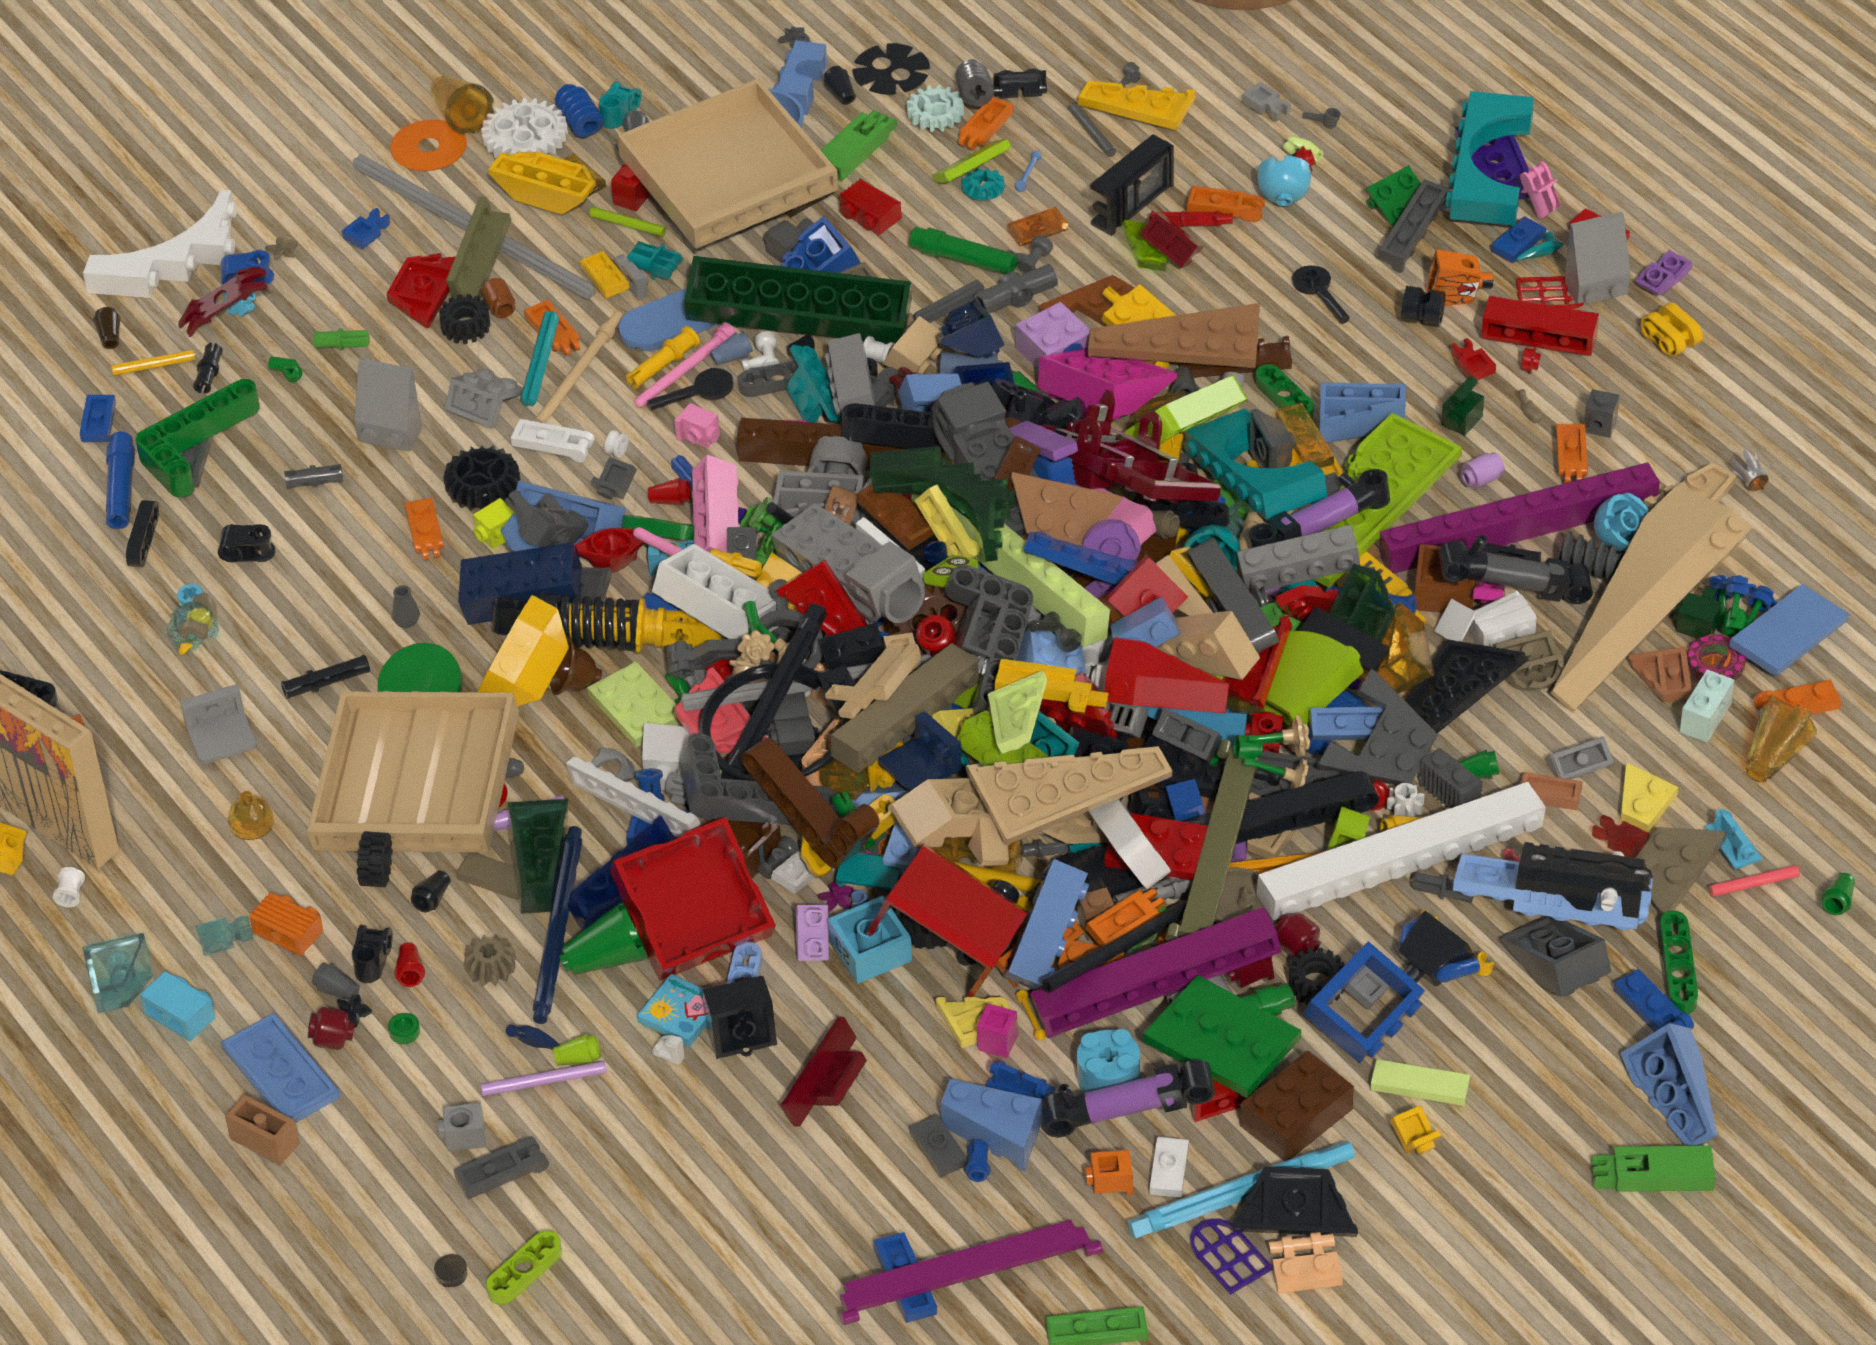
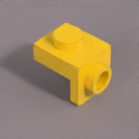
[1390,1105,1442,1155]

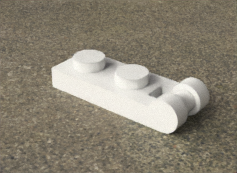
[511,419,595,462]

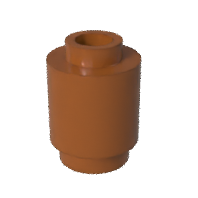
[481,278,515,318]

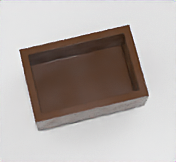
[1240,1050,1354,1161]

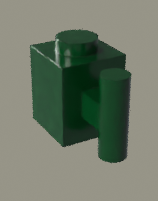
[1441,376,1484,436]

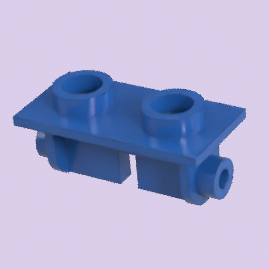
[985,1061,1056,1100]

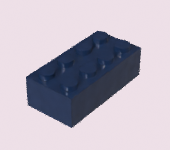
[458,542,582,625]

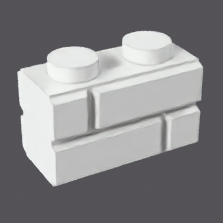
[1468,594,1537,647]

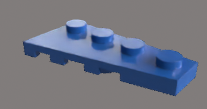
[1023,531,1139,586]

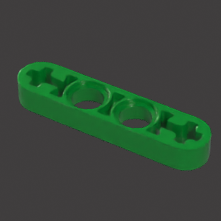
[1659,910,1698,1014]

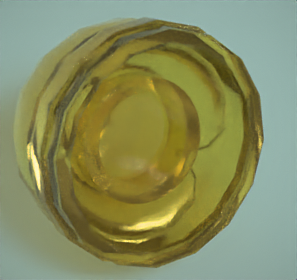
[228,791,274,840]

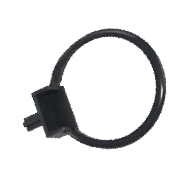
[699,663,864,781]

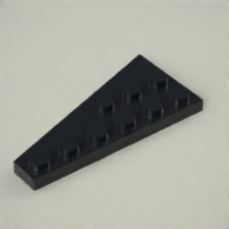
[1404,639,1527,734]

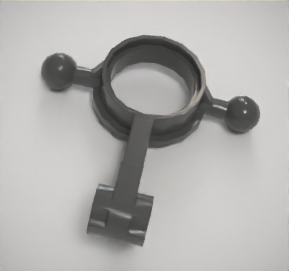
[666,579,823,696]

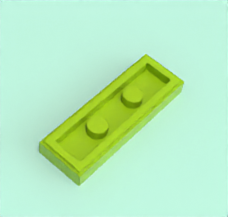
[932,139,1011,184]

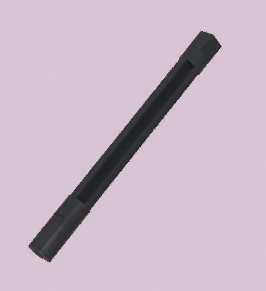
[720,603,828,780]

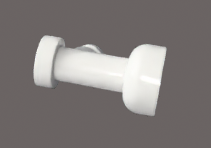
[742,331,780,371]

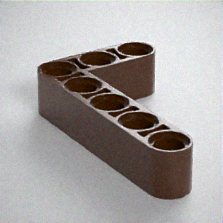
[741,737,880,869]

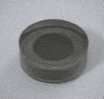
[434,1254,468,1287]

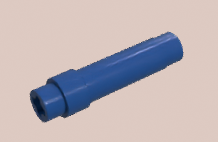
[106,431,135,529]

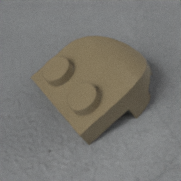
[1494,630,1564,691]

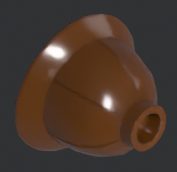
[550,636,602,695]

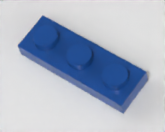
[873,1232,937,1323]

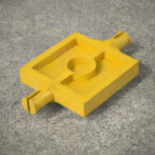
[1101,284,1176,326]

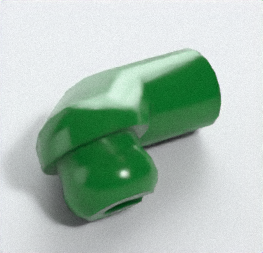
[268,356,302,382]

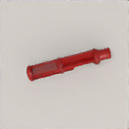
[1149,211,1233,227]

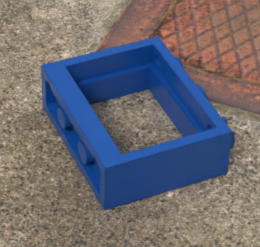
[1303,941,1425,1063]

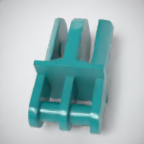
[627,241,683,280]

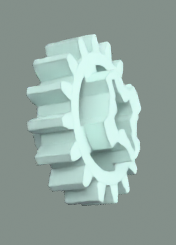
[907,85,964,132]

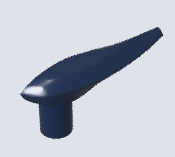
[506,1025,560,1050]

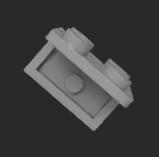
[180,684,257,764]

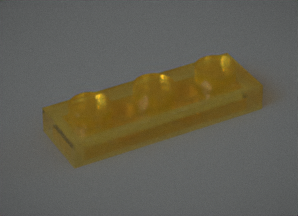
[1276,403,1334,468]

